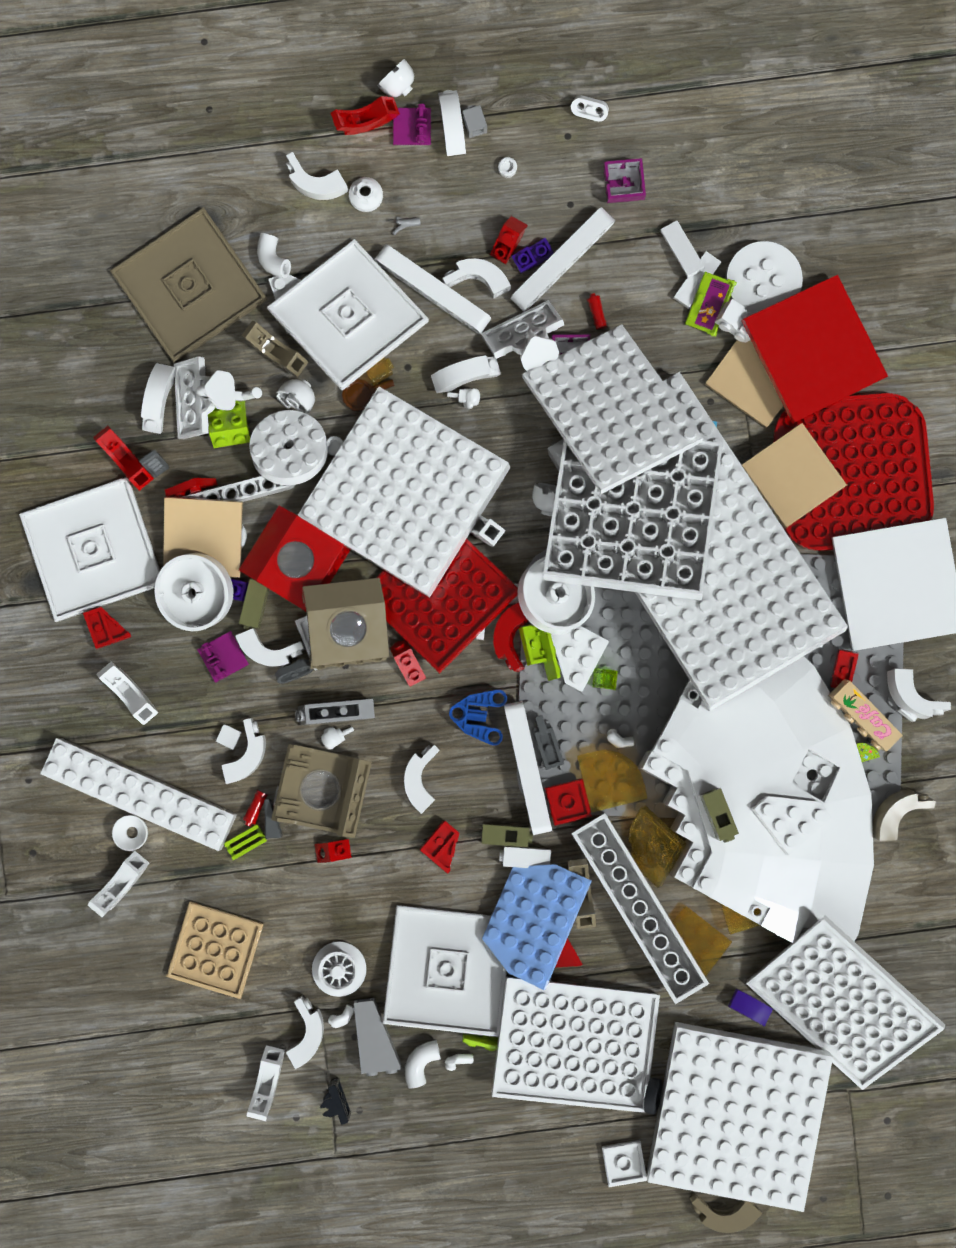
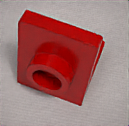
[315,839,352,863]

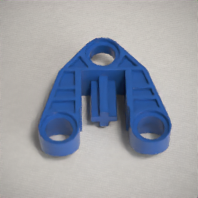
[449,690,507,745]

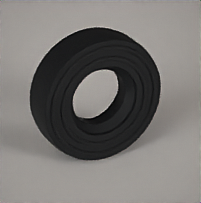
[644,1078,662,1115]

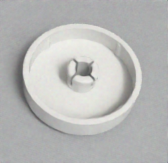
[249,410,328,485]
[155,553,233,631]
[518,557,595,634]

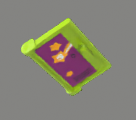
[685,272,737,337]

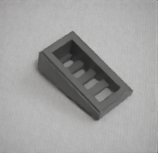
[139,450,169,478]
[264,799,283,839]

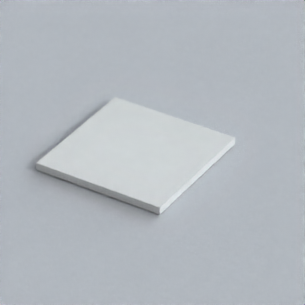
[267,239,429,391]
[19,477,160,622]
[832,518,956,651]
[383,905,507,1037]

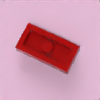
[830,649,859,688]

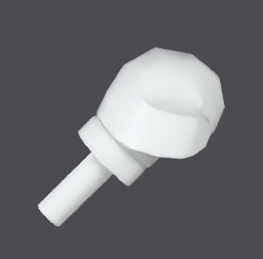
[321,727,354,749]

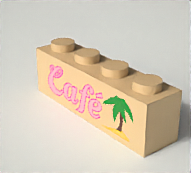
[828,679,903,752]

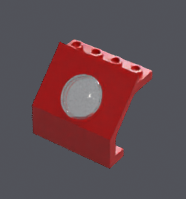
[239,505,350,612]

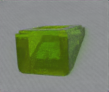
[592,668,618,690]

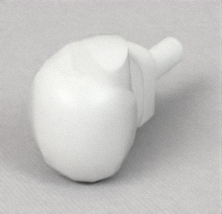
[447,388,480,409]

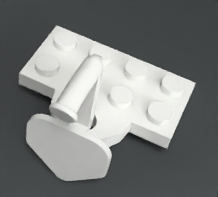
[481,300,564,371]
[174,357,262,439]

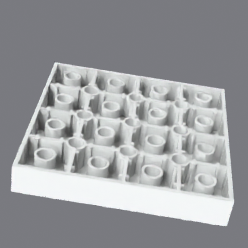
[298,387,510,598]
[543,440,723,601]
[646,1022,833,1212]

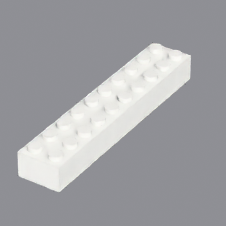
[41,738,237,851]
[572,813,709,1004]

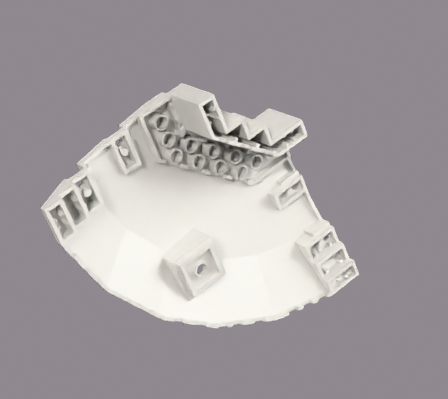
[638,656,874,943]

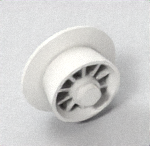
[312,942,366,997]

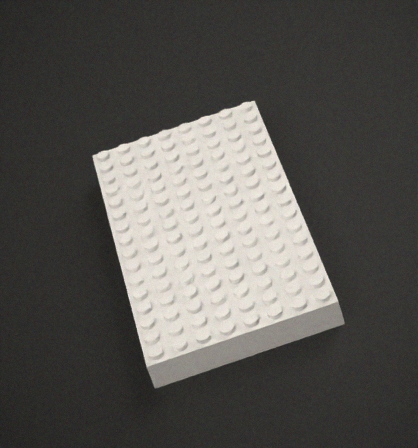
[548,372,848,711]

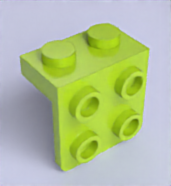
[208,401,251,448]

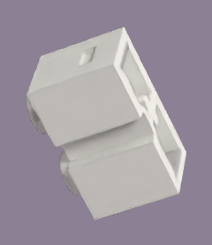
[715,299,754,343]

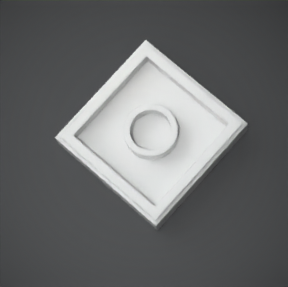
[602,1140,647,1187]

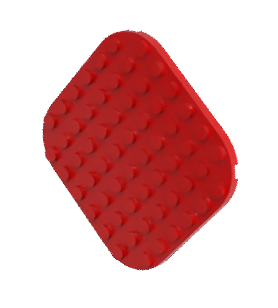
[773,393,934,551]

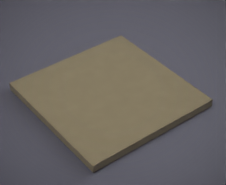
[110,207,268,364]

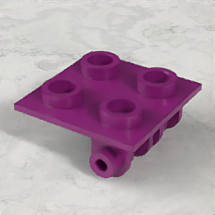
[393,104,431,145]
[197,631,249,683]

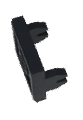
[320,1077,351,1125]

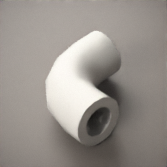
[257,233,291,278]
[405,1040,441,1089]

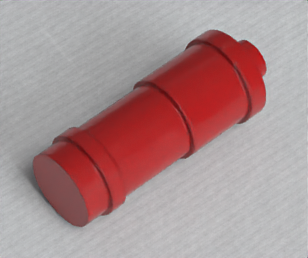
[587,293,607,330]
[243,790,268,827]

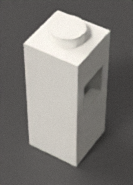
[499,846,551,868]

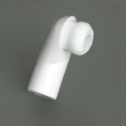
[607,729,634,748]
[328,1004,354,1028]
[445,1054,473,1071]

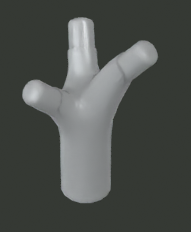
[392,217,421,235]

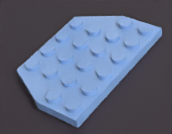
[482,864,592,990]

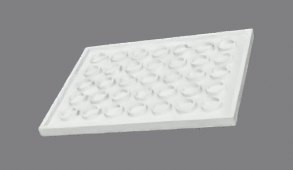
[522,325,703,494]
[746,915,945,1090]
[491,977,660,1113]

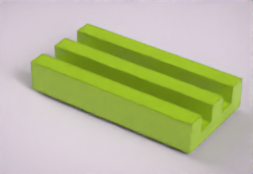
[224,824,267,860]

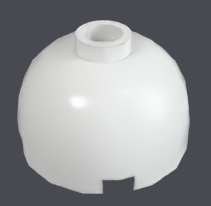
[377,59,414,97]
[276,379,315,414]
[532,483,557,516]

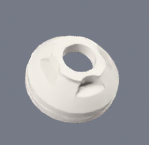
[349,177,383,212]
[112,815,148,851]

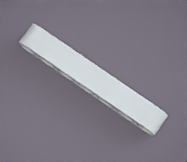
[511,207,615,312]
[374,244,491,334]
[184,476,295,502]
[504,701,552,835]

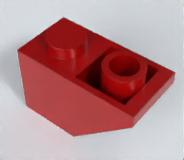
[490,216,528,264]

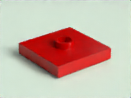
[545,779,592,826]

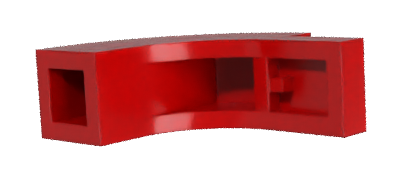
[331,96,400,135]
[93,425,154,491]
[493,602,529,672]

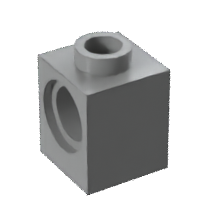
[462,105,487,138]

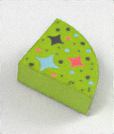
[856,743,880,762]

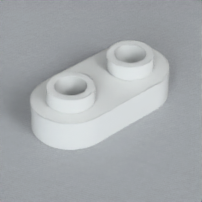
[571,95,609,121]

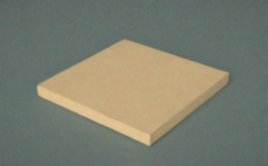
[705,340,783,428]
[742,423,847,528]
[163,496,243,578]
[166,901,264,999]

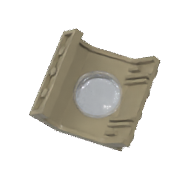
[302,578,389,670]
[271,744,372,838]

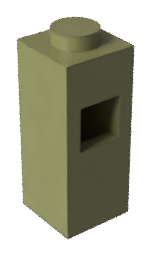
[239,579,270,630]
[700,788,739,843]
[481,823,533,847]

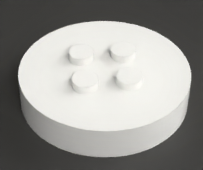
[725,241,803,314]

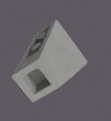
[295,699,375,726]
[354,998,401,1076]

